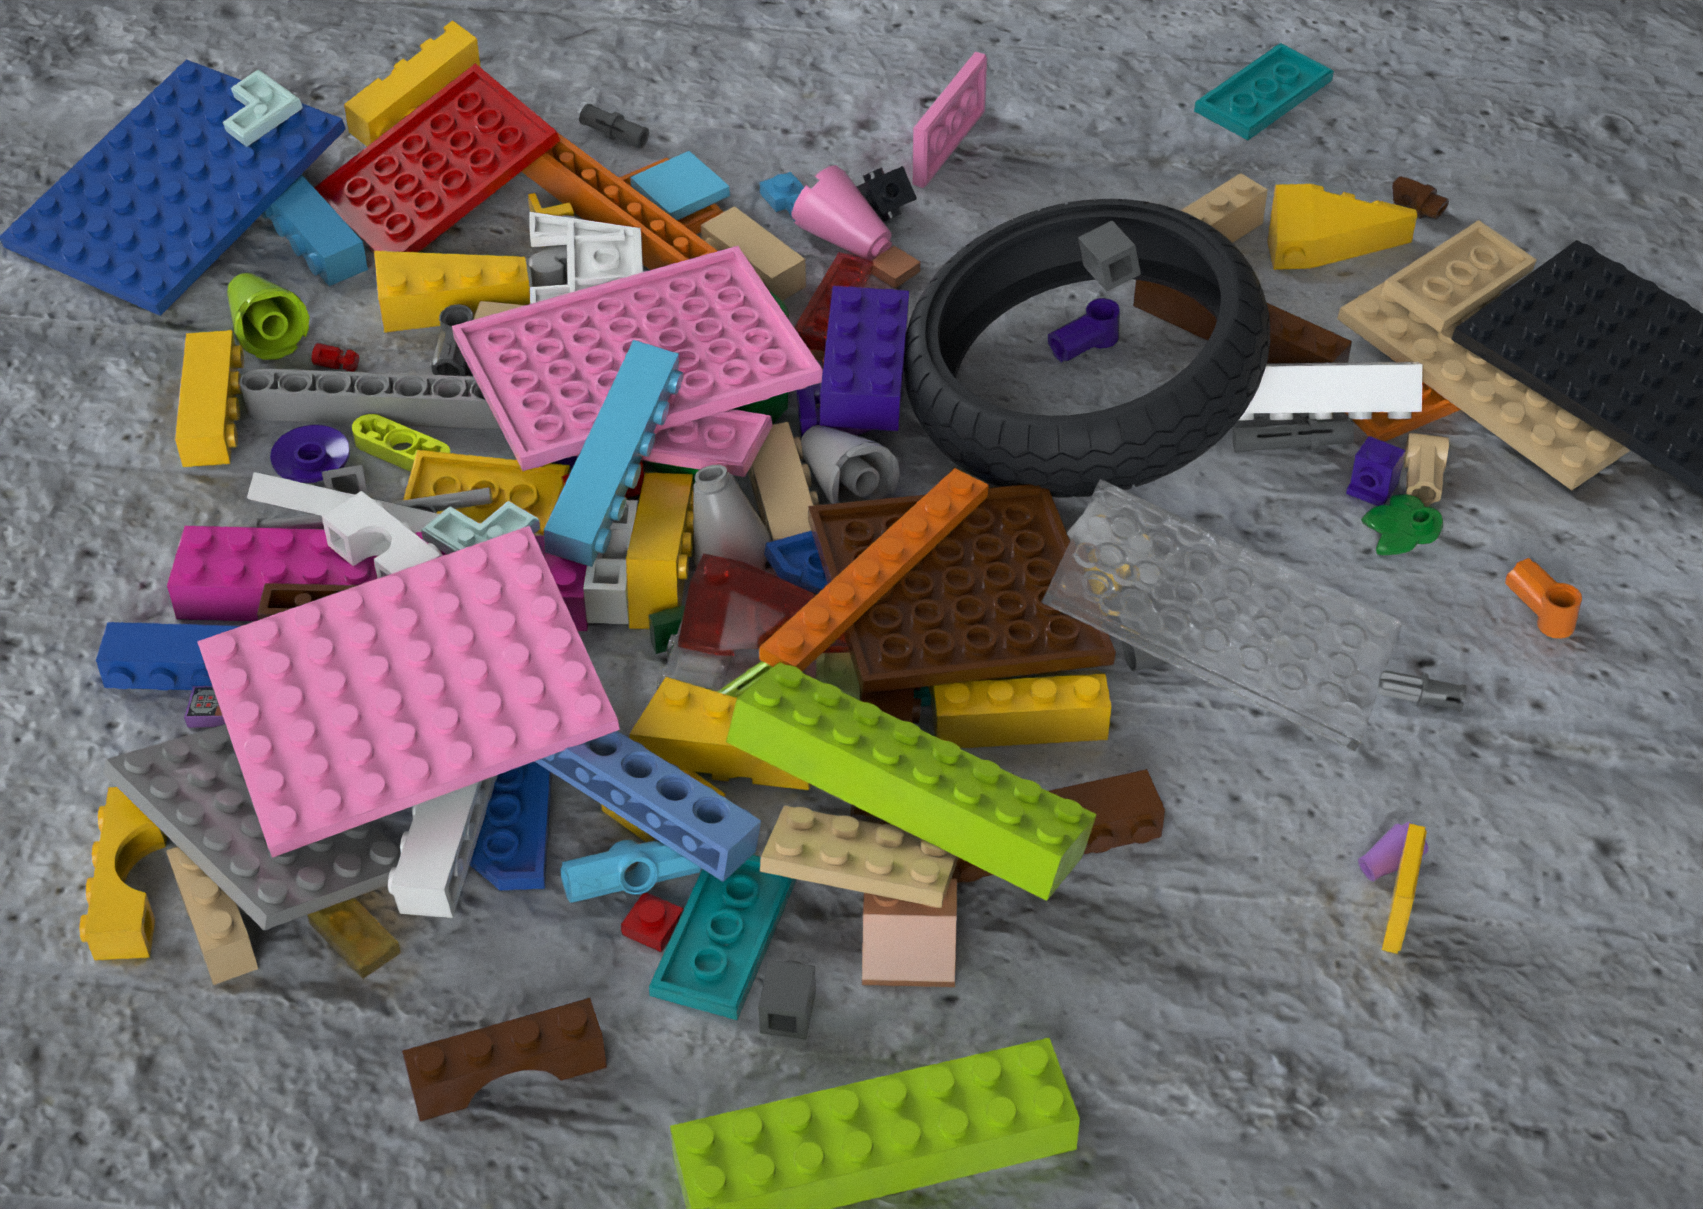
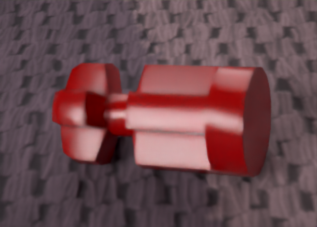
[311,343,360,372]

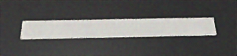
[247,472,481,532]

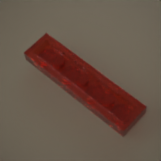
[794,252,874,352]

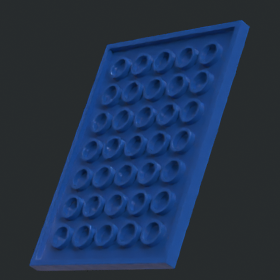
[0,59,346,316]

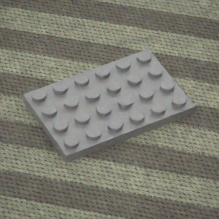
[103,724,401,930]

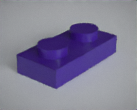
[796,383,821,438]

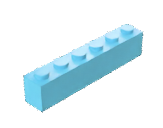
[544,340,683,567]

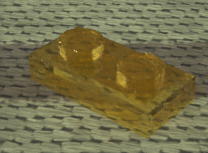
[307,898,401,979]

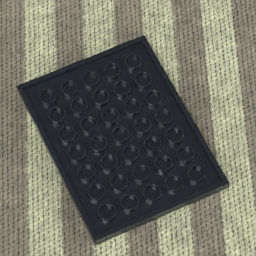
[1451,240,1703,495]

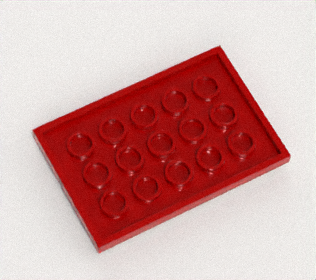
[314,63,561,253]

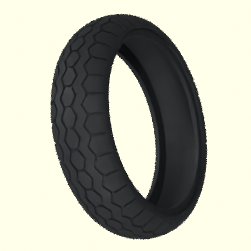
[903,199,1270,498]

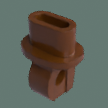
[1392,176,1449,220]

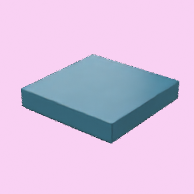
[630,151,730,220]

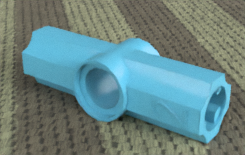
[560,840,701,903]

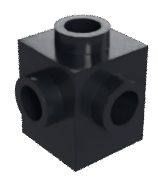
[856,166,917,222]

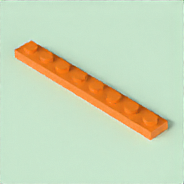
[759,468,989,672]

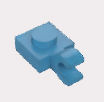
[759,172,804,222]

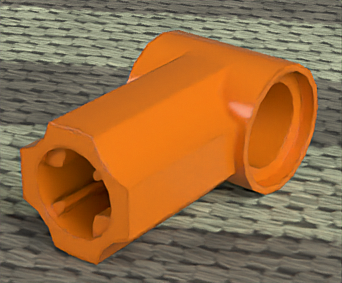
[1505,558,1582,639]

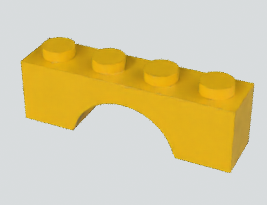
[79,787,167,960]

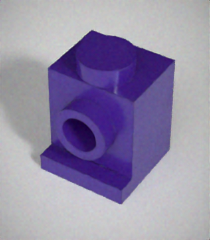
[1346,436,1406,506]

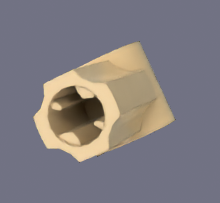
[1404,433,1449,507]

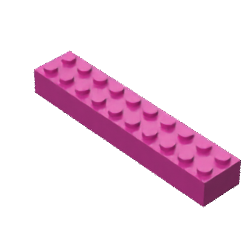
[167,526,589,631]

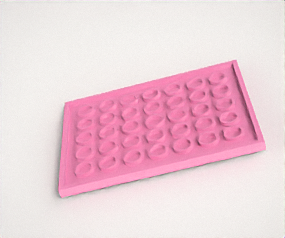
[452,246,823,471]
[197,526,620,858]

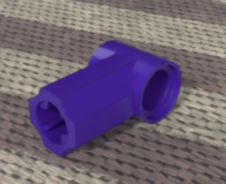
[1048,298,1120,363]

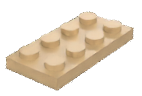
[1382,220,1537,333]
[760,806,959,908]

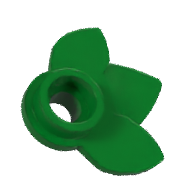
[1361,494,1443,555]

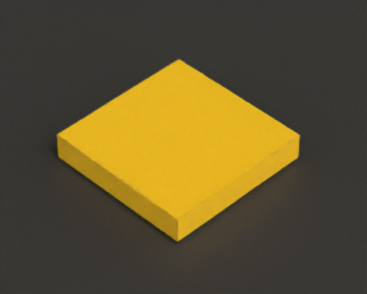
[1382,823,1427,954]

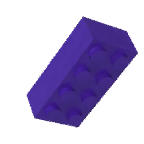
[820,286,909,431]

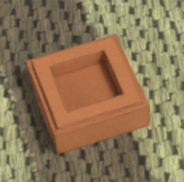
[869,246,920,289]

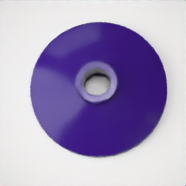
[270,425,350,483]

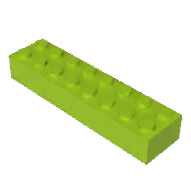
[726,662,1097,901]
[670,1037,1080,1209]

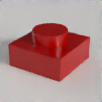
[621,892,684,952]

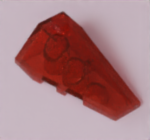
[678,553,849,656]

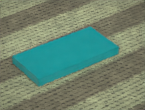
[1194,43,1334,141]
[649,855,797,1020]

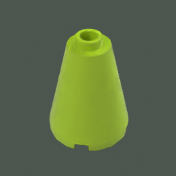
[227,273,310,360]

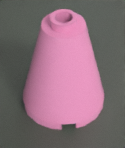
[791,165,892,261]

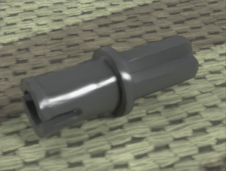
[1378,670,1467,712]

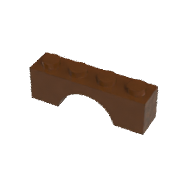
[402,998,607,1121]

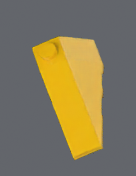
[1267,184,1417,270]

